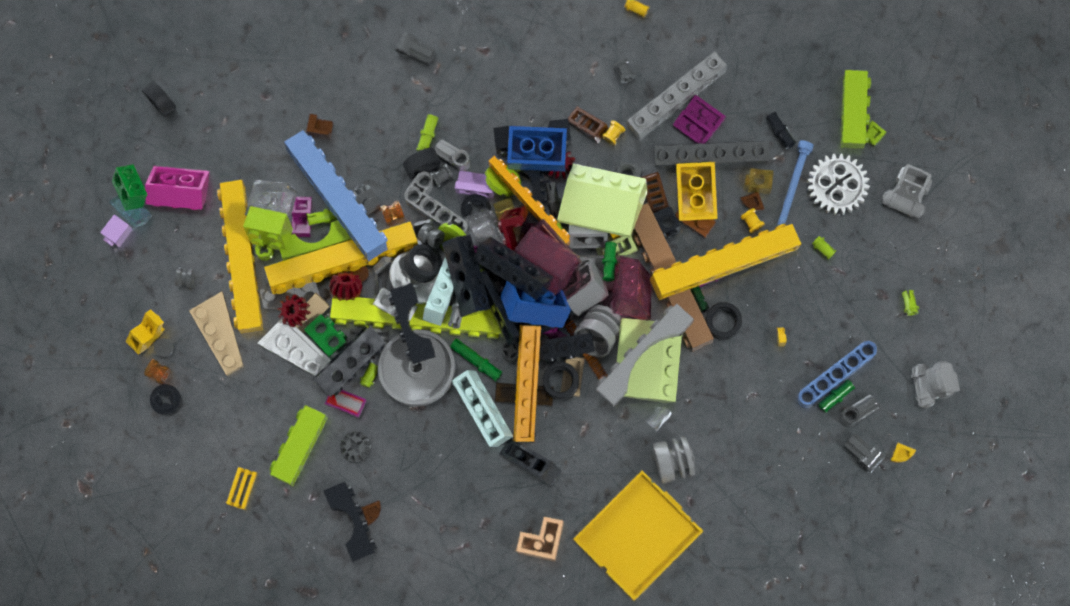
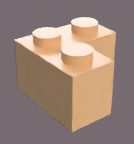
[516,517,564,562]

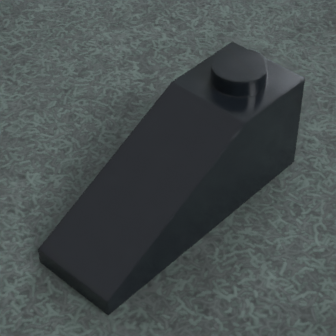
[499,438,561,486]

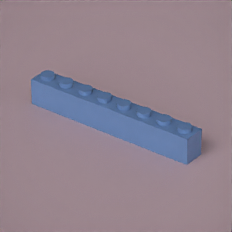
[284,130,388,261]

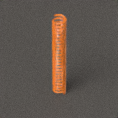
[565,320,608,380]

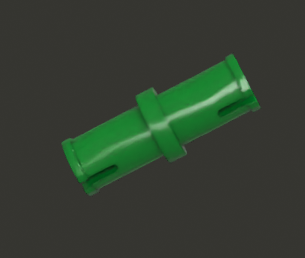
[602,242,617,282]
[818,379,855,413]

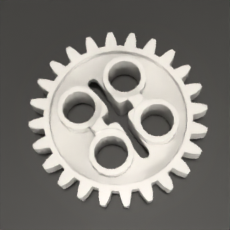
[807,154,870,215]

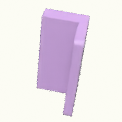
[455,171,494,198]

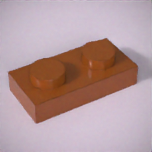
[675,211,716,238]

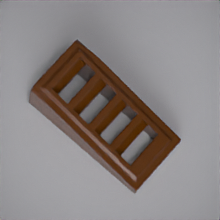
[567,106,608,143]
[640,172,669,213]

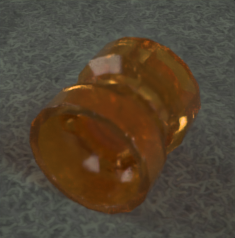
[380,200,405,224]
[144,359,171,385]

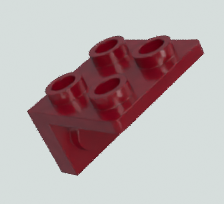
[498,206,528,252]

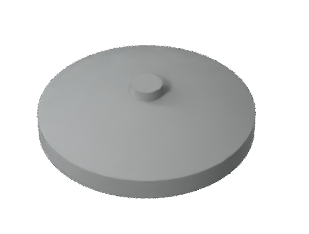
[378,330,456,406]

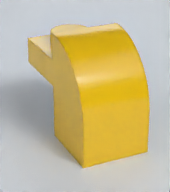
[125,309,165,355]

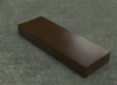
[495,382,554,407]

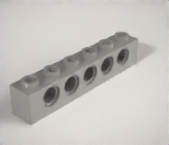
[627,52,727,140]

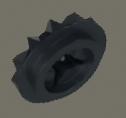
[461,194,491,224]
[150,384,181,415]

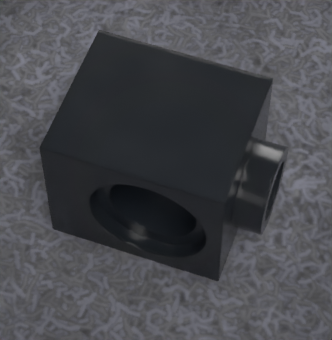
[653,206,680,238]

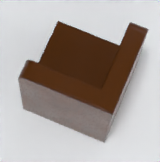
[306,114,333,140]

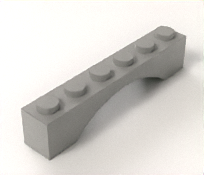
[596,304,694,407]

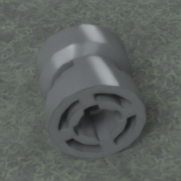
[418,224,445,249]

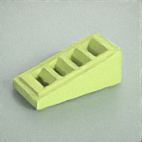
[596,234,640,255]

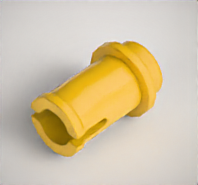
[624,0,649,17]

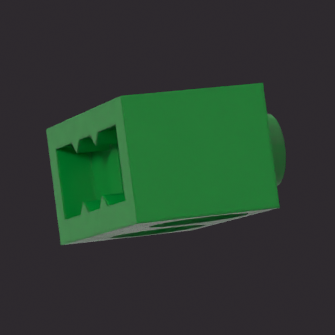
[112,164,147,211]
[304,314,348,360]

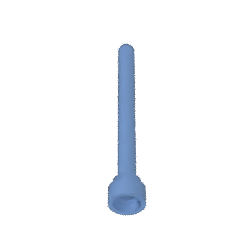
[777,140,814,226]

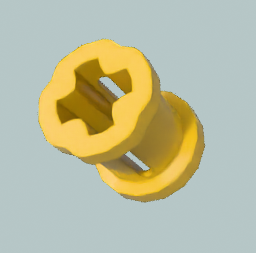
[601,120,625,146]
[740,208,765,233]

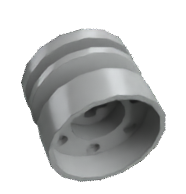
[574,305,621,357]
[652,436,695,484]

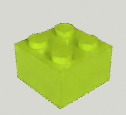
[243,206,293,250]

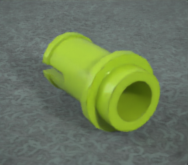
[812,236,836,260]
[902,290,920,316]
[359,362,378,388]

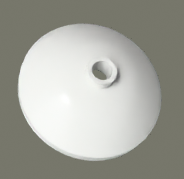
[389,251,439,304]

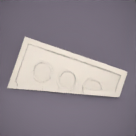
[258,319,337,376]

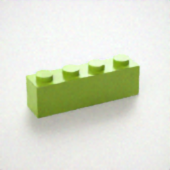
[841,70,871,149]
[269,405,328,487]

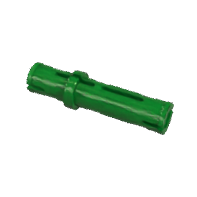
[450,338,503,382]

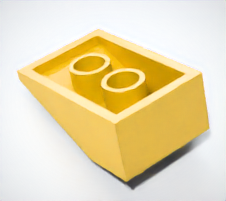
[676,162,718,221]

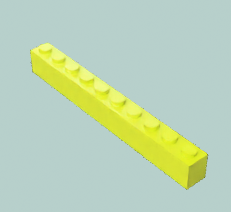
[330,297,504,339]

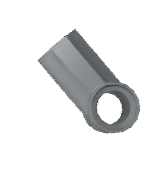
[435,139,471,171]

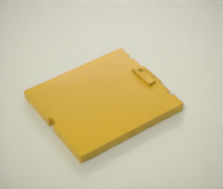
[573,471,703,601]

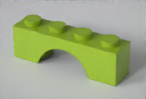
[280,220,352,261]

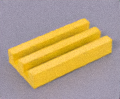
[226,467,257,510]

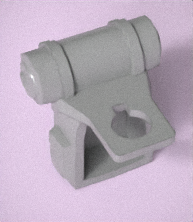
[882,164,932,219]
[911,361,960,408]

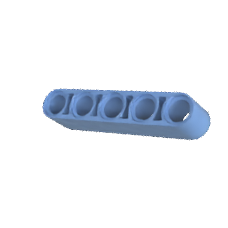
[797,341,877,408]

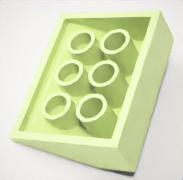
[557,164,647,237]
[617,318,682,403]

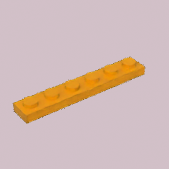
[489,156,570,249]
[513,325,541,442]

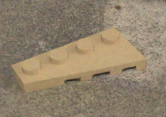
[189,292,244,376]

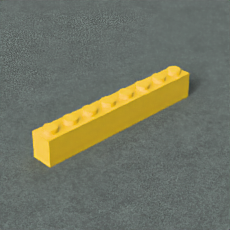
[217,180,263,334]
[264,221,418,294]
[650,224,801,300]

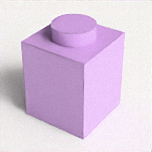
[100,215,133,247]

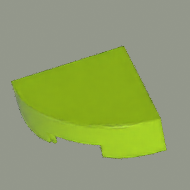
[867,120,887,147]

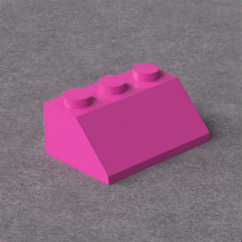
[145,166,209,210]

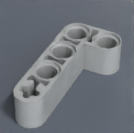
[404,172,469,235]

